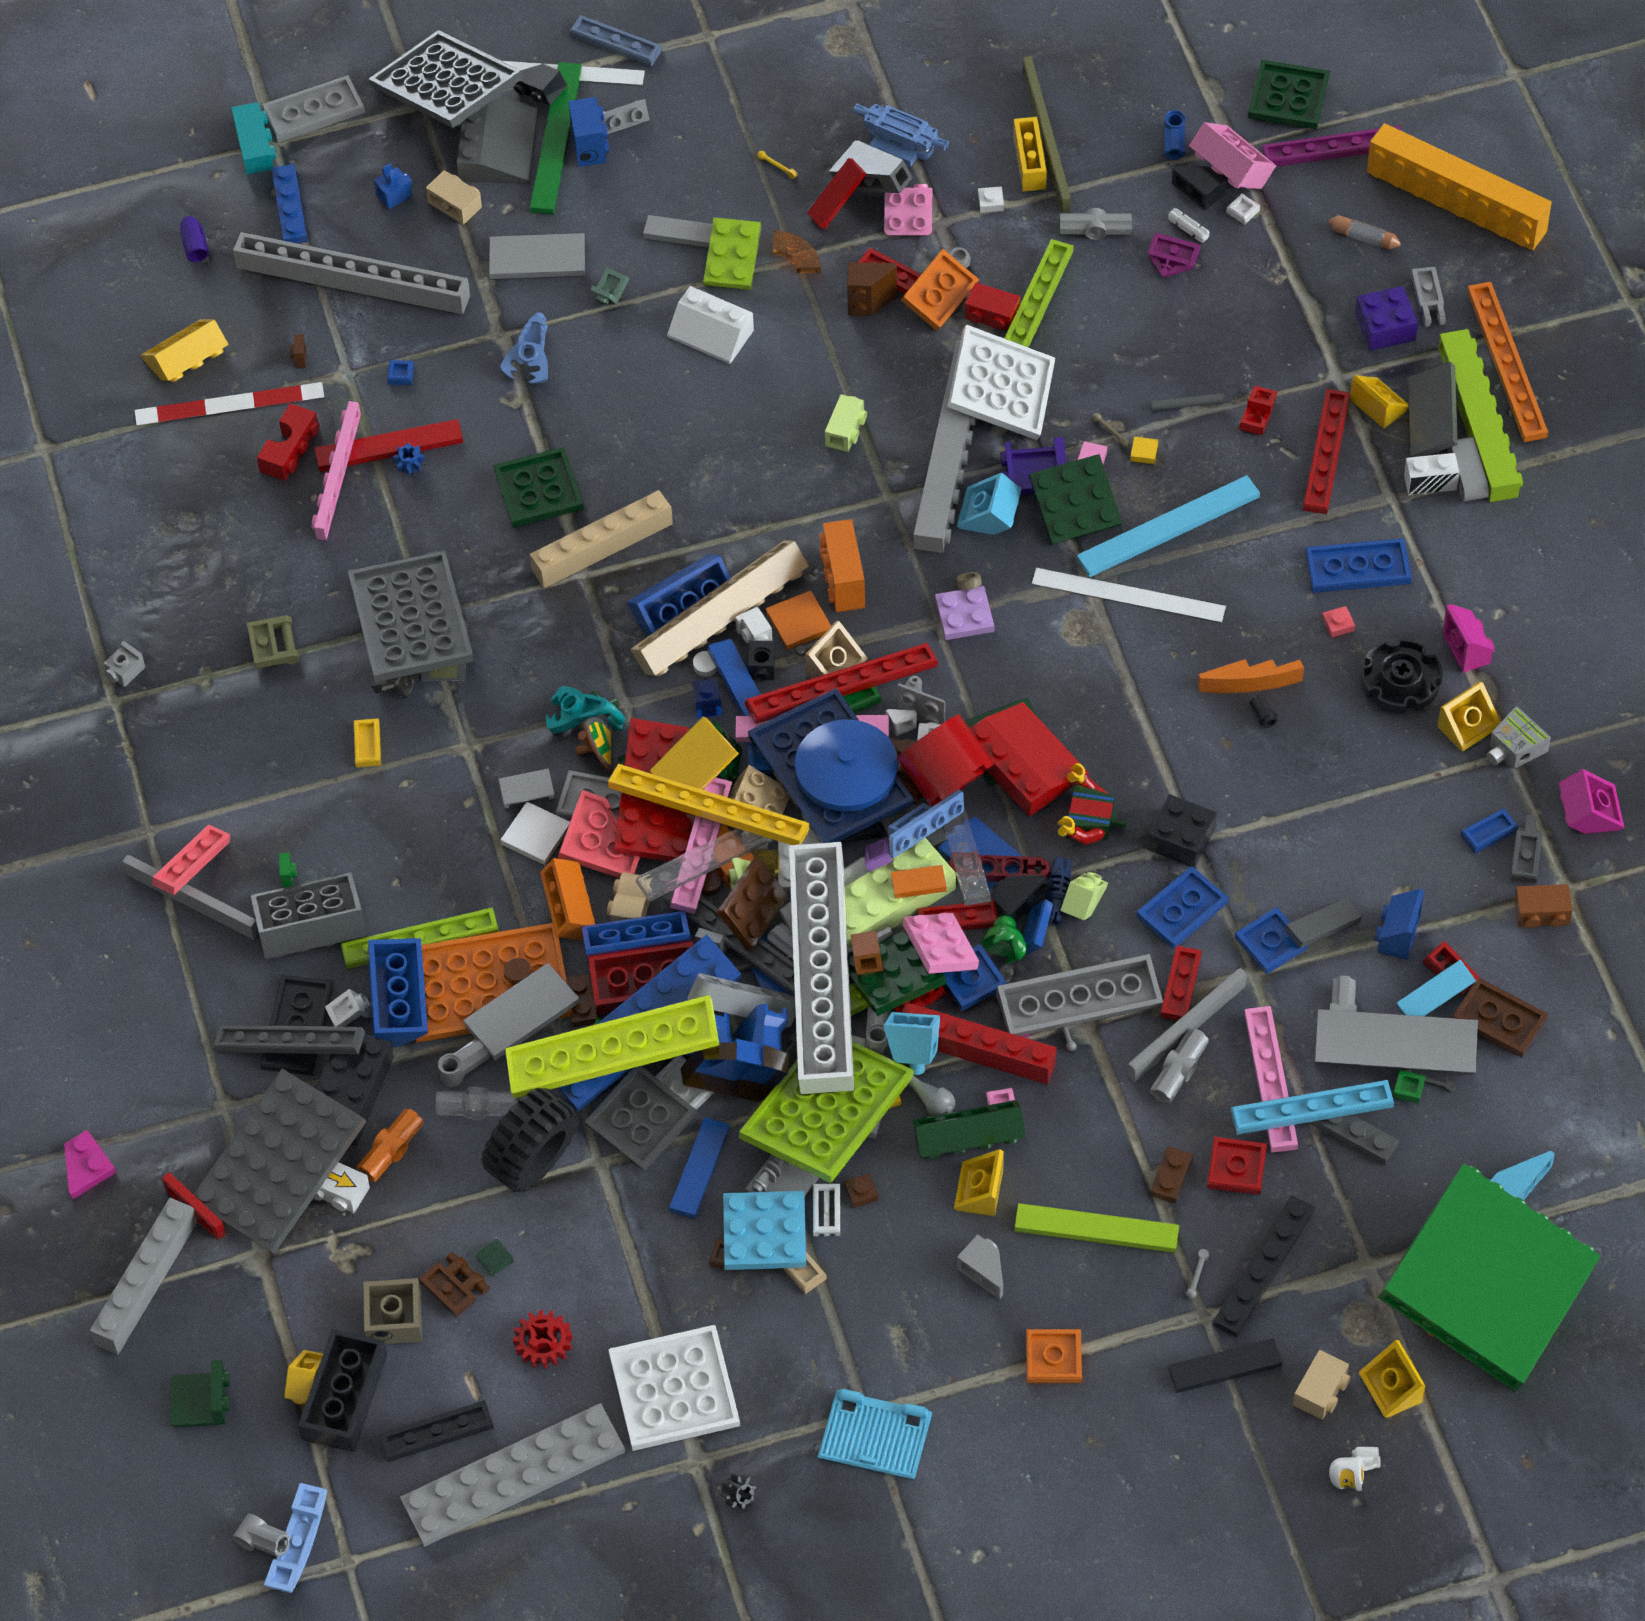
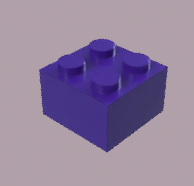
[1355,286,1418,351]

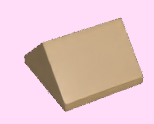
[805,621,868,678]

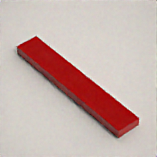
[1303,389,1350,514]
[315,419,463,472]

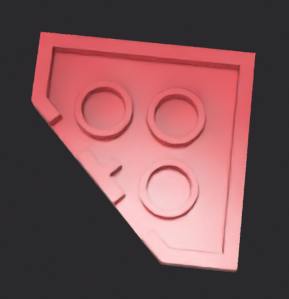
[558,790,640,878]

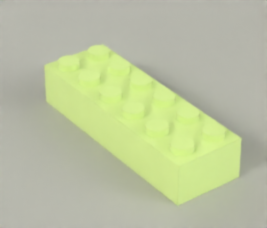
[844,838,956,948]

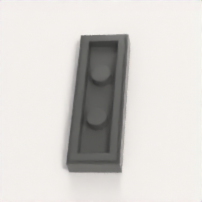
[1285,898,1362,949]

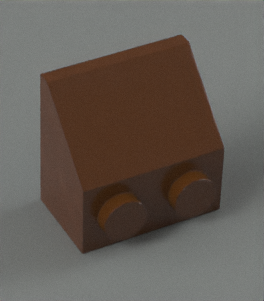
[847,262,897,316]

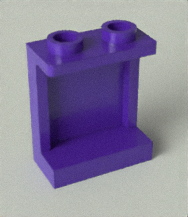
[1000,437,1067,495]

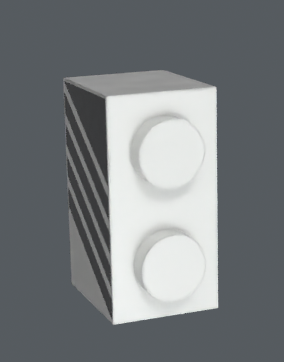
[1404,453,1459,495]

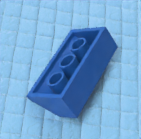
[627,554,731,636]
[582,911,691,966]
[367,938,428,1047]

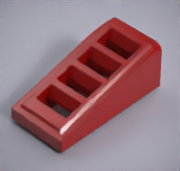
[1422,941,1480,996]

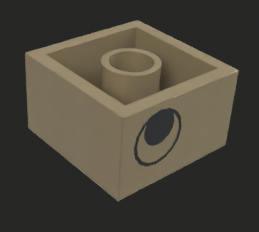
[363,1278,422,1344]

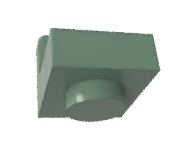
[590,267,629,304]

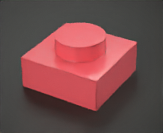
[1322,606,1355,638]

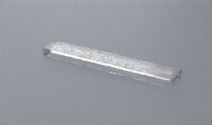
[943,805,991,906]
[636,828,773,902]

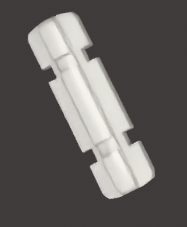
[1168,208,1209,243]

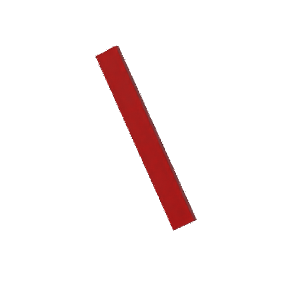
[745,643,938,724]

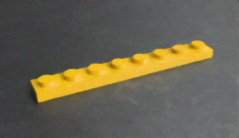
[608,764,809,845]

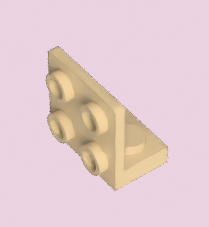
[728,765,789,814]

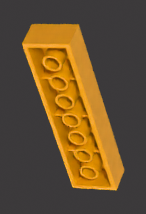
[1367,123,1552,251]

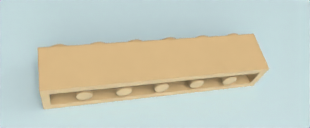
[530,490,673,588]

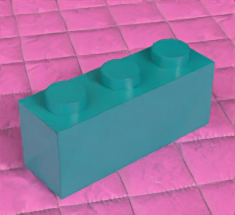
[231,102,277,175]

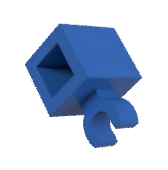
[374,163,413,209]

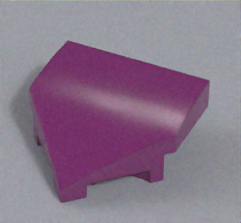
[1148,232,1201,278]

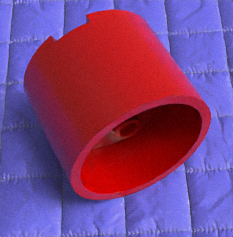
[896,714,995,808]

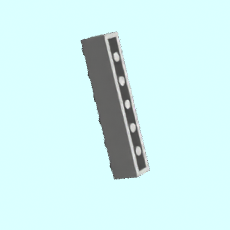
[90,1198,197,1355]

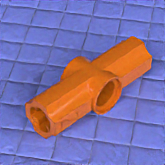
[357,1109,424,1182]

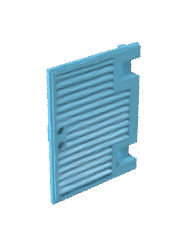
[818,1389,932,1480]

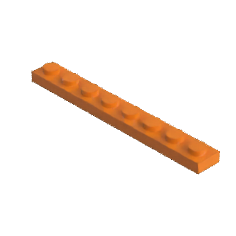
[1467,282,1548,442]

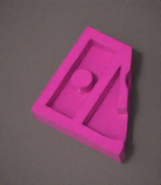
[64,1130,116,1200]

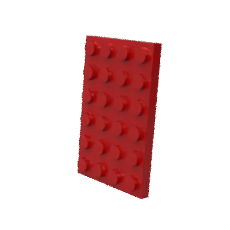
[613,718,731,869]

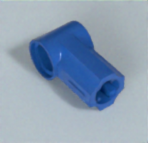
[1163,110,1186,160]

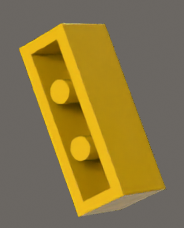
[1013,117,1047,192]

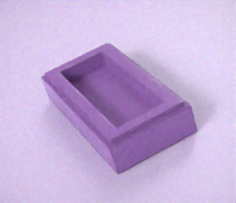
[864,837,893,872]

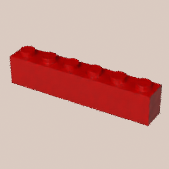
[902,1002,1057,1085]

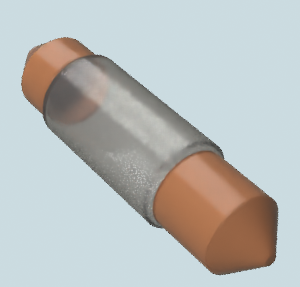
[1329,215,1401,250]

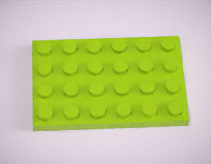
[739,1041,914,1183]

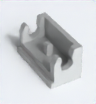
[499,768,555,809]

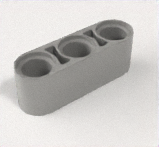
[1447,437,1489,502]

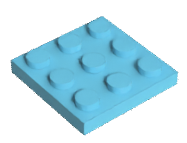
[723,1191,806,1270]

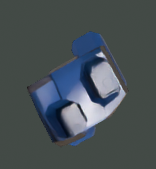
[680,1004,789,1102]

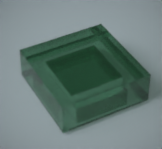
[475,1239,514,1276]

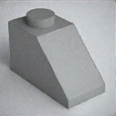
[957,1234,1003,1300]

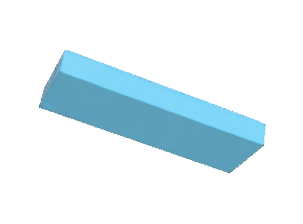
[1395,960,1476,1016]

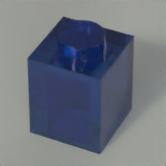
[692,677,722,719]

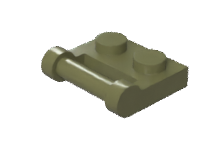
[247,615,300,669]

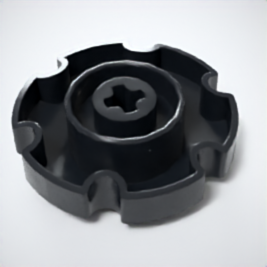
[1360,639,1443,713]

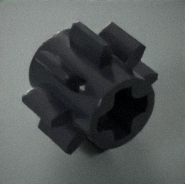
[720,1473,756,1509]

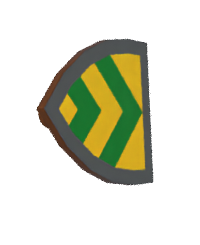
[575,717,613,773]

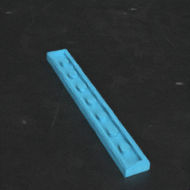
[1077,475,1260,578]

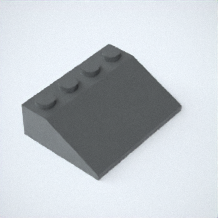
[457,95,538,184]
[250,872,367,959]

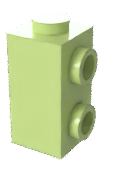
[825,394,867,452]

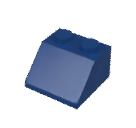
[1374,889,1425,960]

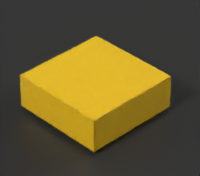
[1130,437,1158,464]

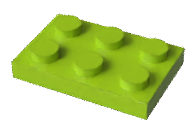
[703,218,761,290]

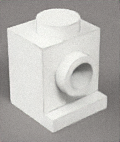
[736,607,773,643]

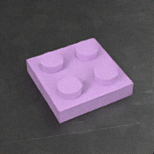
[935,586,994,640]

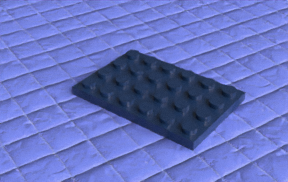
[748,688,914,843]

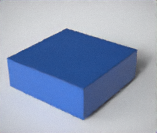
[387,360,414,385]

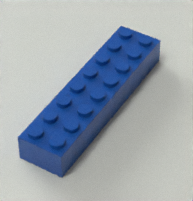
[557,935,741,1113]

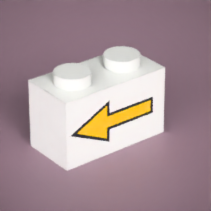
[314,1162,370,1213]

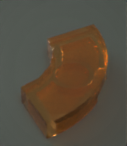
[773,230,820,273]

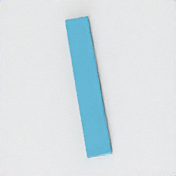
[1231,1080,1394,1135]

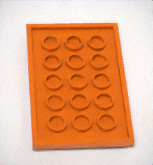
[416,923,572,1043]

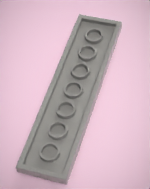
[400,1403,625,1547]

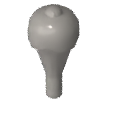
[908,1076,955,1116]

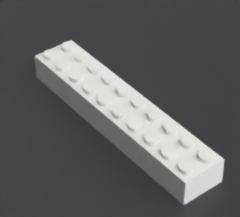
[789,842,854,1094]

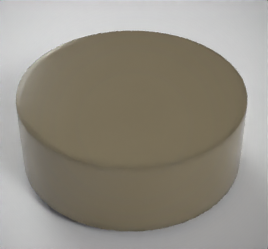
[956,572,982,590]

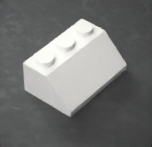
[667,286,754,364]

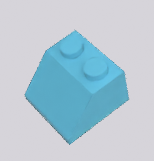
[957,473,1022,535]

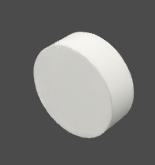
[693,651,717,677]

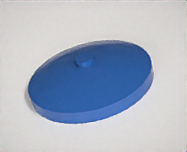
[795,719,898,812]

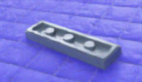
[570,15,662,67]

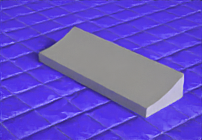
[995,954,1163,1036]
[1314,1009,1478,1074]

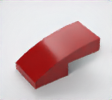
[1239,385,1278,435]

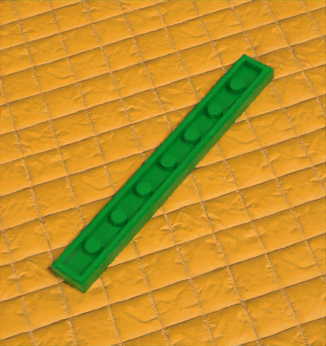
[530,62,582,215]

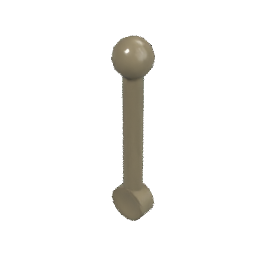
[1092,413,1130,447]

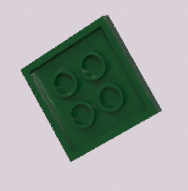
[1248,59,1330,130]
[493,447,584,527]
[1028,454,1122,545]
[848,930,946,1016]

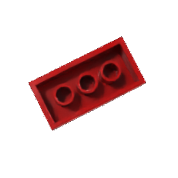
[588,941,693,1015]

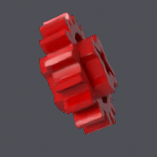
[513,1310,573,1369]

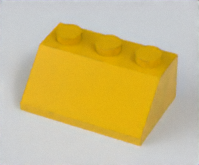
[140,319,229,382]

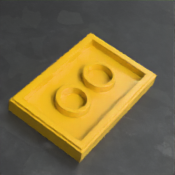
[650,717,739,790]

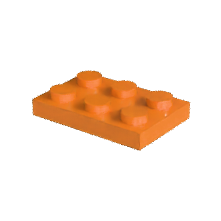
[901,249,979,331]

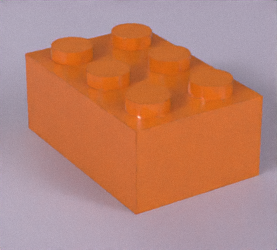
[819,519,865,612]

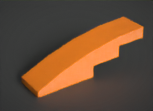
[1198,659,1304,693]

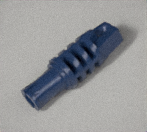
[1045,857,1071,926]

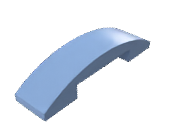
[264,1483,327,1593]

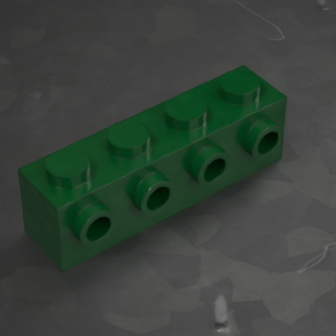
[912,1100,1026,1159]

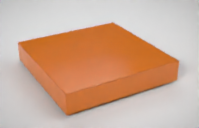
[766,590,831,650]
[1026,1329,1082,1383]

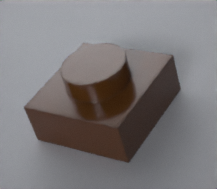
[289,334,306,368]
[844,1173,879,1208]

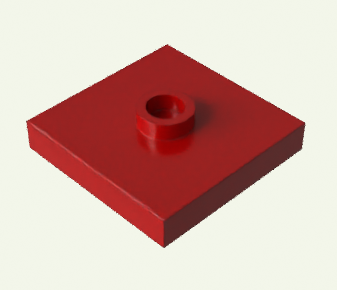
[1207,1137,1267,1195]

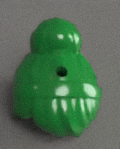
[981,915,1026,965]

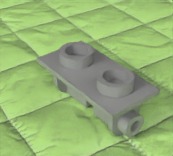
[601,99,649,134]

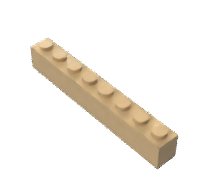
[630,540,809,677]

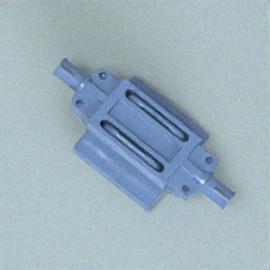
[853,104,949,168]

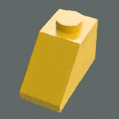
[284,1350,323,1404]

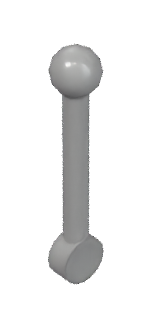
[1062,1026,1077,1051]
[1186,1249,1209,1299]

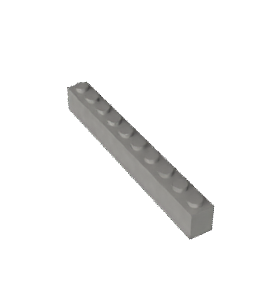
[233,232,470,314]
[914,340,976,553]

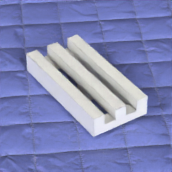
[813,1184,840,1236]

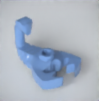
[500,312,548,384]

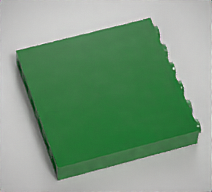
[1377,1163,1601,1391]

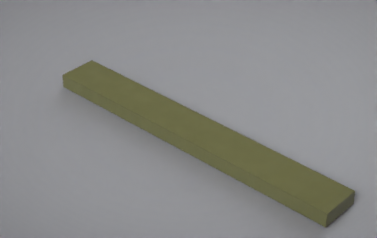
[1022,56,1071,213]

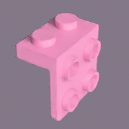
[884,184,933,236]

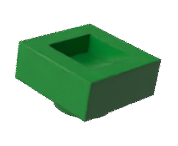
[279,853,297,888]
[1393,1070,1426,1104]

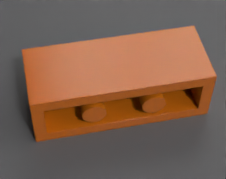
[540,858,595,940]

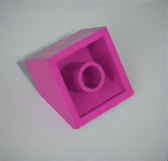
[1442,604,1494,673]
[1559,769,1624,834]

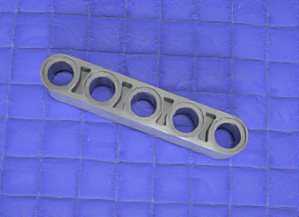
[687,973,796,1027]

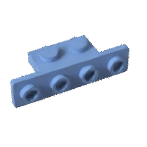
[888,790,964,858]

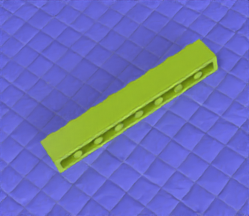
[1438,329,1523,502]

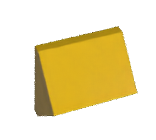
[1350,375,1409,429]
[1438,681,1501,751]
[954,1149,1004,1216]
[1359,1340,1425,1418]

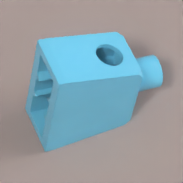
[884,1012,940,1075]

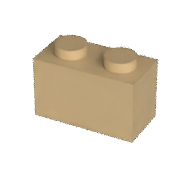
[426,170,482,225]
[1293,1350,1351,1420]

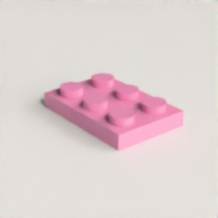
[903,913,979,974]

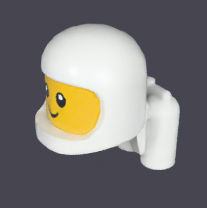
[1329,1447,1380,1491]

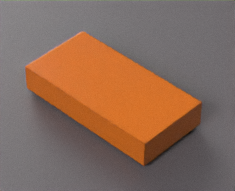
[891,865,947,899]

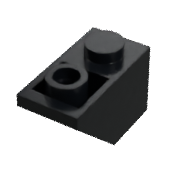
[513,64,567,106]

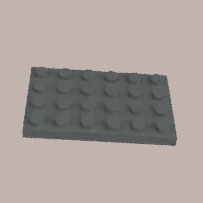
[368,30,524,128]
[348,551,474,682]
[193,1069,367,1254]

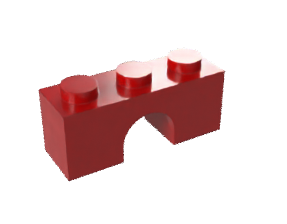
[257,403,320,481]

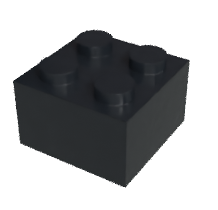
[1147,794,1217,868]

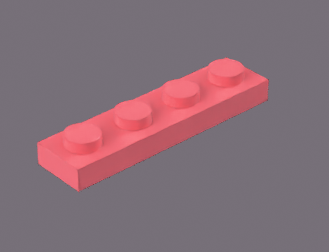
[152,825,230,895]

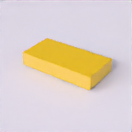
[354,718,381,768]

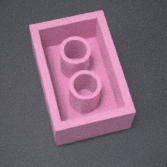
[1189,122,1276,190]

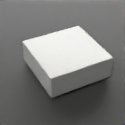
[1226,194,1260,225]

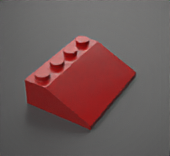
[970,702,1089,817]

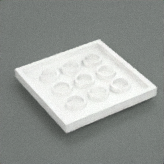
[947,325,1055,440]
[608,1325,740,1451]

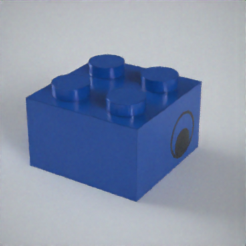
[568,97,609,167]

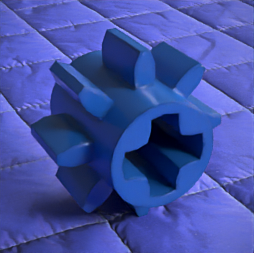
[393,443,425,475]

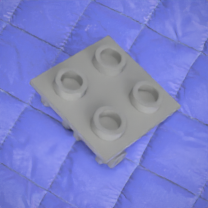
[898,676,945,724]
[745,1155,819,1197]

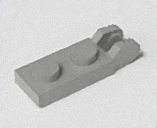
[1411,267,1446,327]

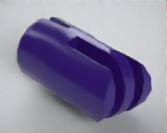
[180,216,209,262]

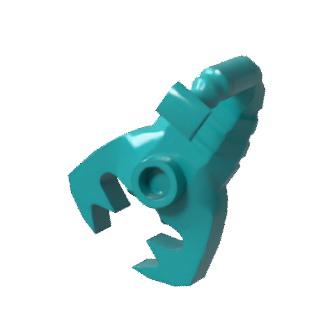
[546,686,625,734]

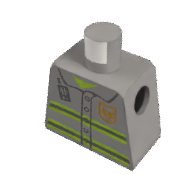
[1486,706,1551,768]

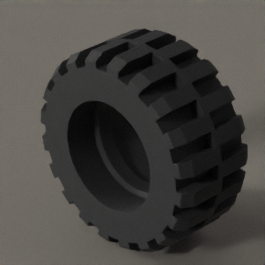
[481,1088,579,1192]

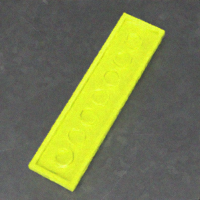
[505,995,719,1099]

